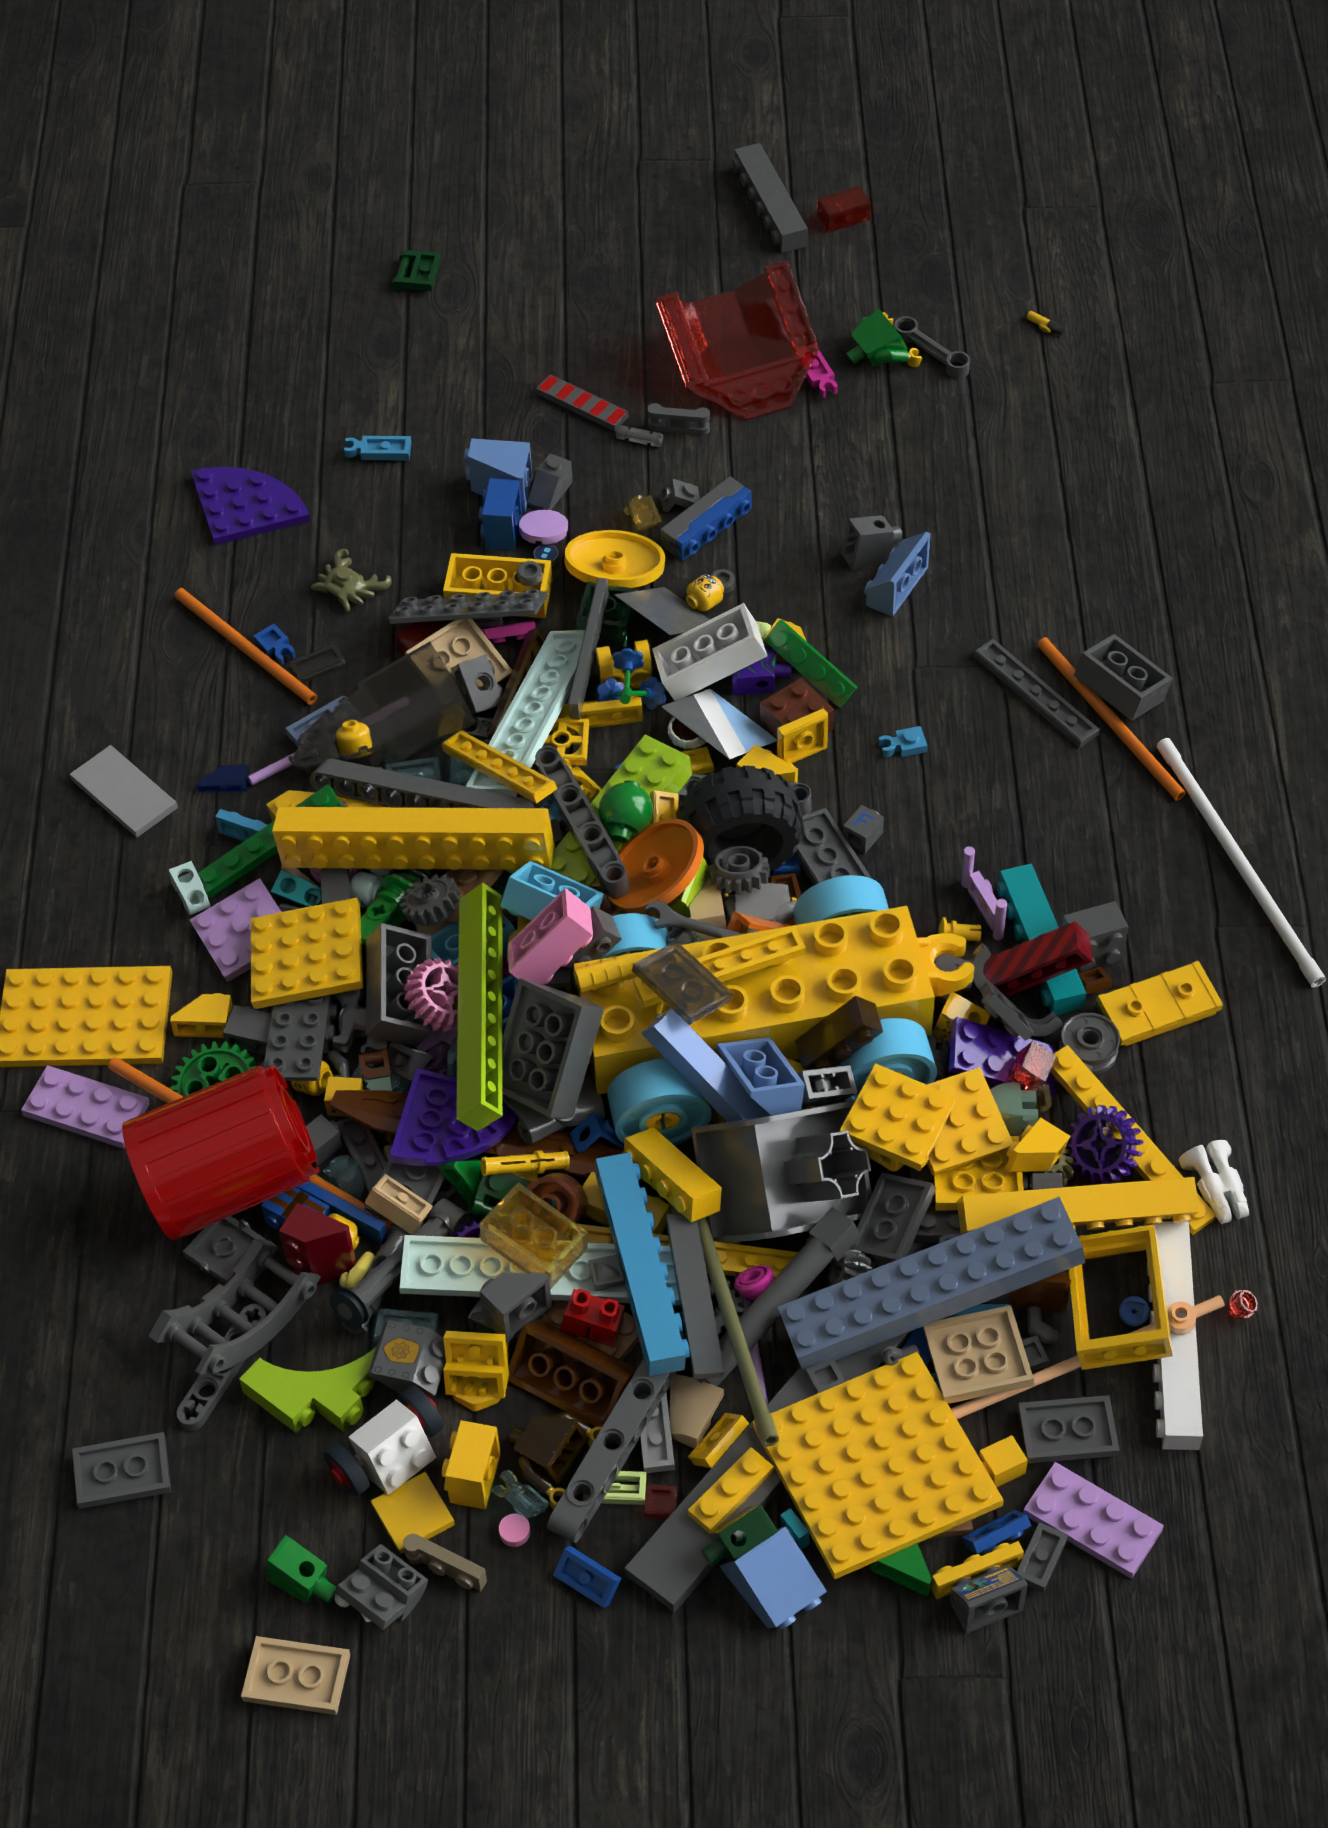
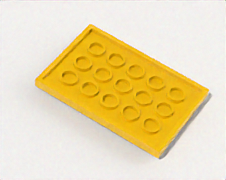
[0,966,172,1067]

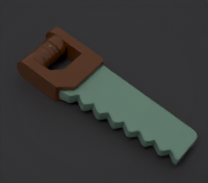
[358,1048,392,1133]

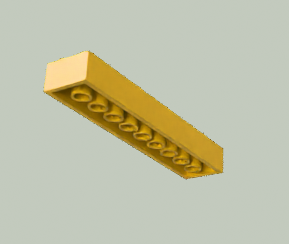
[272,807,555,870]

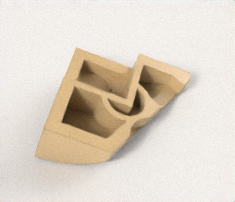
[670,1374,724,1449]

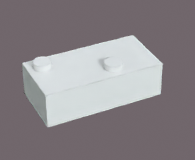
[652,603,767,701]

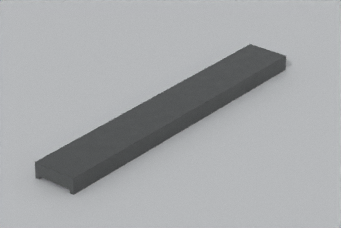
[625,1329,915,1613]

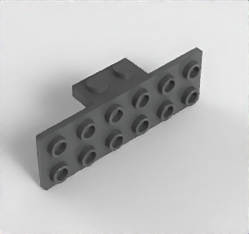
[388,589,548,628]
[263,994,339,1081]

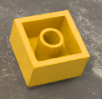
[442,1420,501,1510]

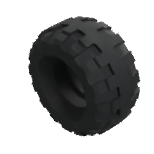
[676,765,804,871]

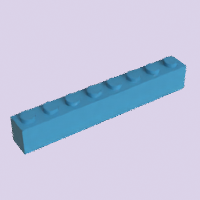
[595,1152,690,1377]

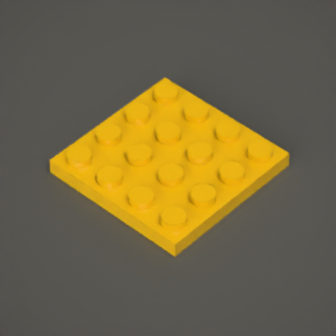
[251,897,363,1009]

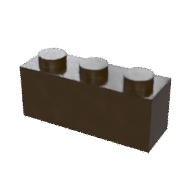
[795,996,883,1070]

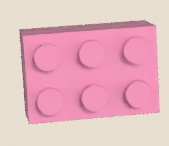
[508,888,593,985]

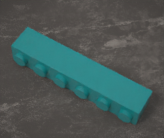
[996,864,1086,1015]

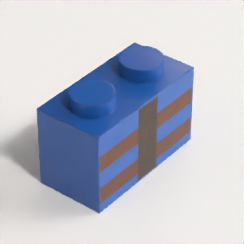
[261,1187,331,1230]

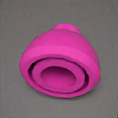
[734,1265,774,1301]

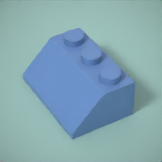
[864,532,930,617]
[716,1037,805,1115]

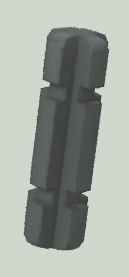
[616,425,663,448]

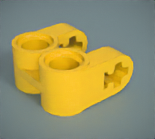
[596,640,652,688]

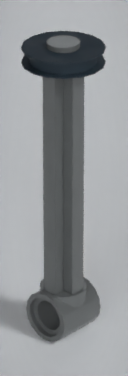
[329,1198,470,1329]

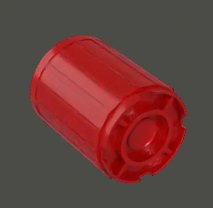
[122,1065,319,1241]

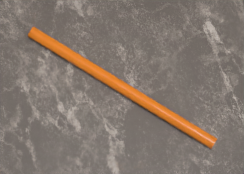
[1037,637,1186,801]

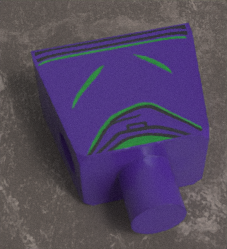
[732,646,792,695]

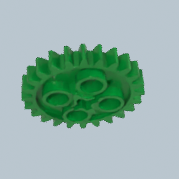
[170,1041,257,1097]

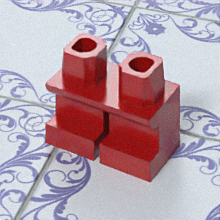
[560,1289,625,1348]

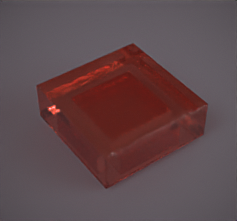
[644,1484,678,1519]

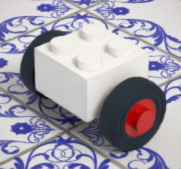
[324,1385,444,1496]

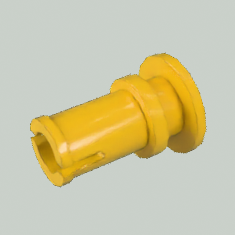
[938,917,981,942]

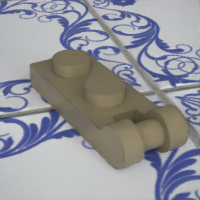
[403,1534,487,1592]

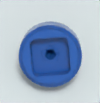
[1119,1296,1149,1327]

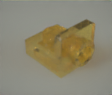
[625,495,662,532]

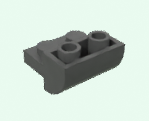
[336,1544,428,1630]

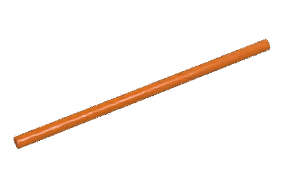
[108,1057,394,1234]

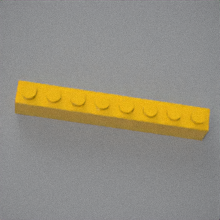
[957,1177,1200,1235]

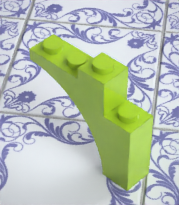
[239,1347,377,1433]

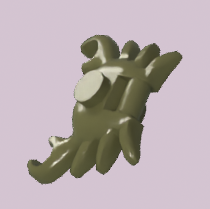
[311,548,392,612]

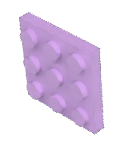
[190,878,281,982]

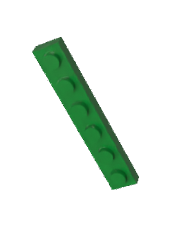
[198,784,342,898]

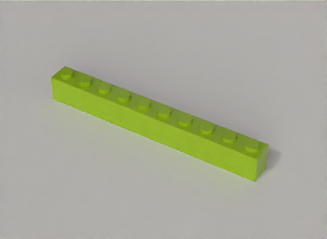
[456,883,502,1131]

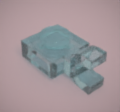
[492,1470,550,1518]

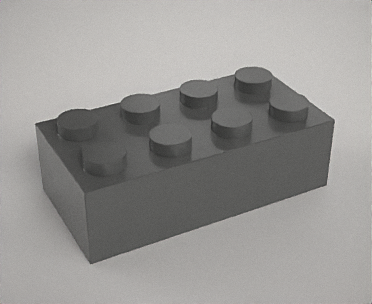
[366,923,432,1047]

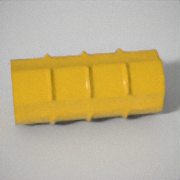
[573,953,636,993]

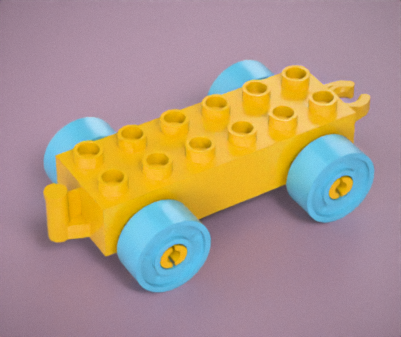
[574,875,974,1146]

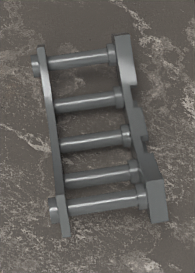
[149,1239,320,1374]

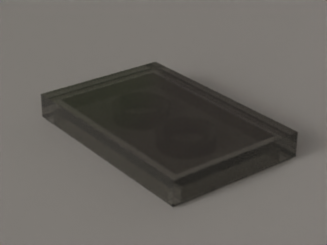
[632,941,734,1025]

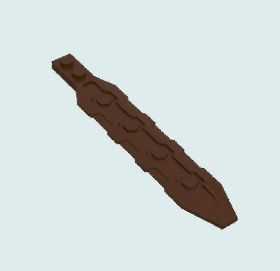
[330,1090,649,1185]

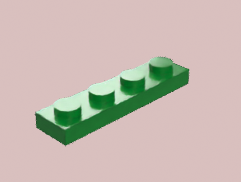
[764,620,858,707]

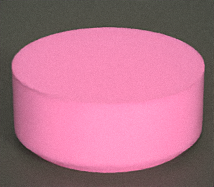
[499,1514,530,1547]

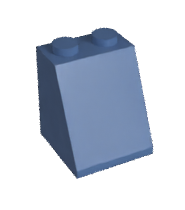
[464,438,533,513]
[720,1527,827,1630]

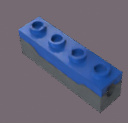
[661,477,752,561]

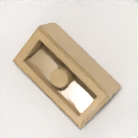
[365,1174,433,1235]

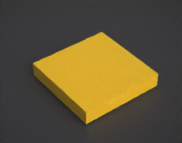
[777,708,828,763]
[371,1472,455,1554]

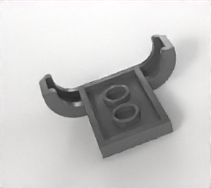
[970,943,1063,1041]

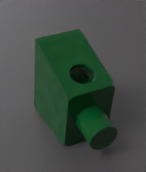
[701,1505,778,1566]

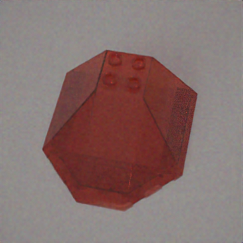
[654,260,819,420]

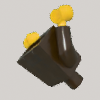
[510,1412,602,1509]

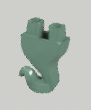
[990,1083,1038,1136]

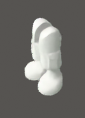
[1178,1140,1249,1224]

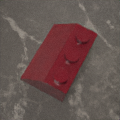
[279,1203,356,1286]

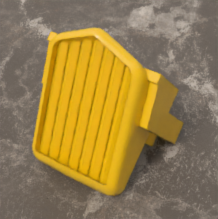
[443,1331,511,1412]

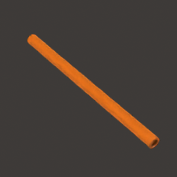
[174,588,317,705]

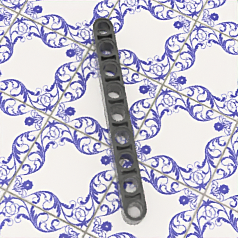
[310,759,535,808]

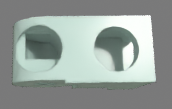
[169,861,210,915]

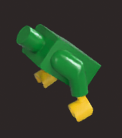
[846,308,922,367]

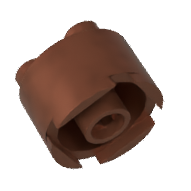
[521,1173,588,1235]

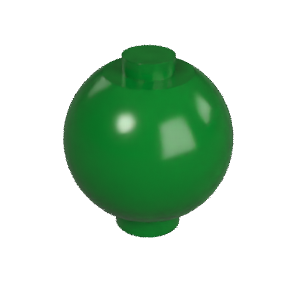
[599,780,653,843]

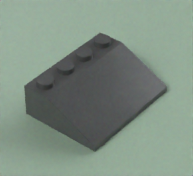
[502,978,604,1118]

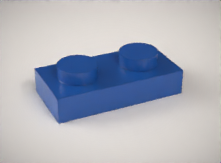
[962,1510,1031,1554]
[553,1546,621,1608]

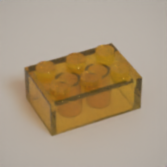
[480,1182,588,1290]

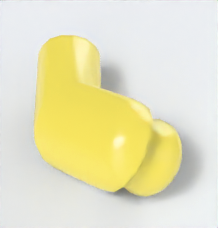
[339,1252,375,1290]

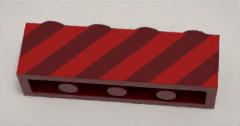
[983,921,1093,997]

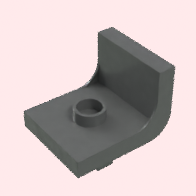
[691,1100,872,1243]

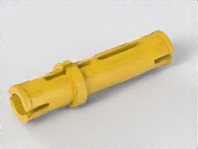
[481,1151,570,1176]

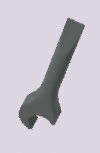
[645,901,742,938]

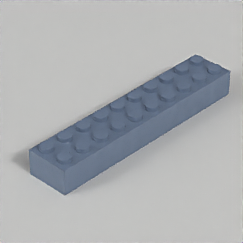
[778,1197,1086,1373]

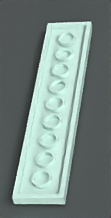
[466,630,599,797]
[400,1235,680,1305]

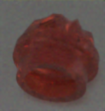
[1226,1290,1258,1319]

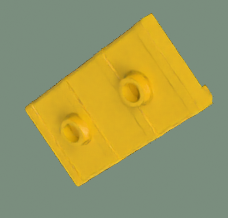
[1096,961,1223,1047]

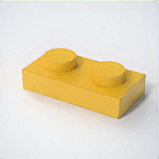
[688,1413,749,1468]

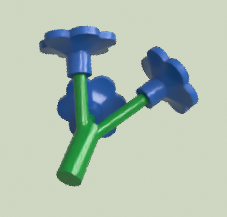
[596,648,666,710]

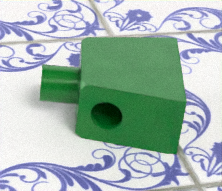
[267,1535,337,1603]

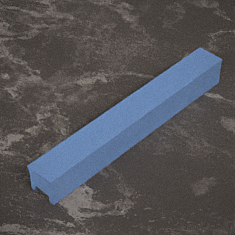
[641,1008,770,1122]

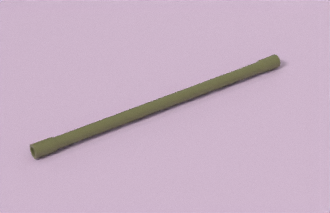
[683,1153,779,1447]

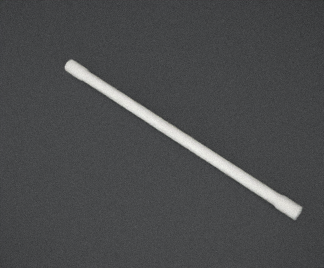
[1156,738,1326,988]

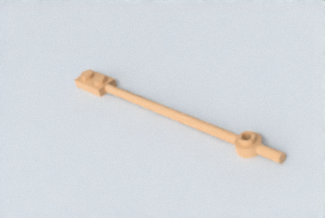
[951,1295,1225,1419]

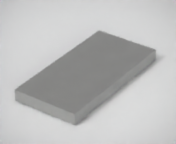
[70,745,178,838]

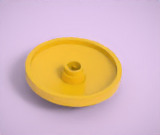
[564,530,665,589]

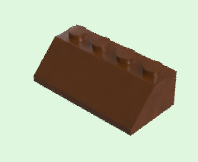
[508,1319,637,1427]

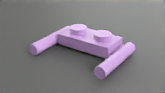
[961,847,1007,940]

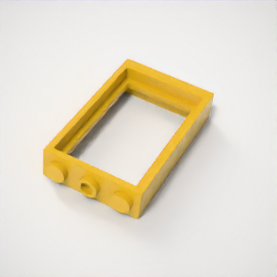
[1069,1225,1173,1370]

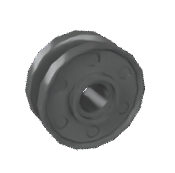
[1058,1013,1120,1075]

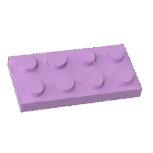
[21,1065,150,1149]
[1023,1462,1164,1579]

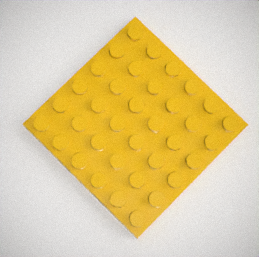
[753,1352,1004,1580]

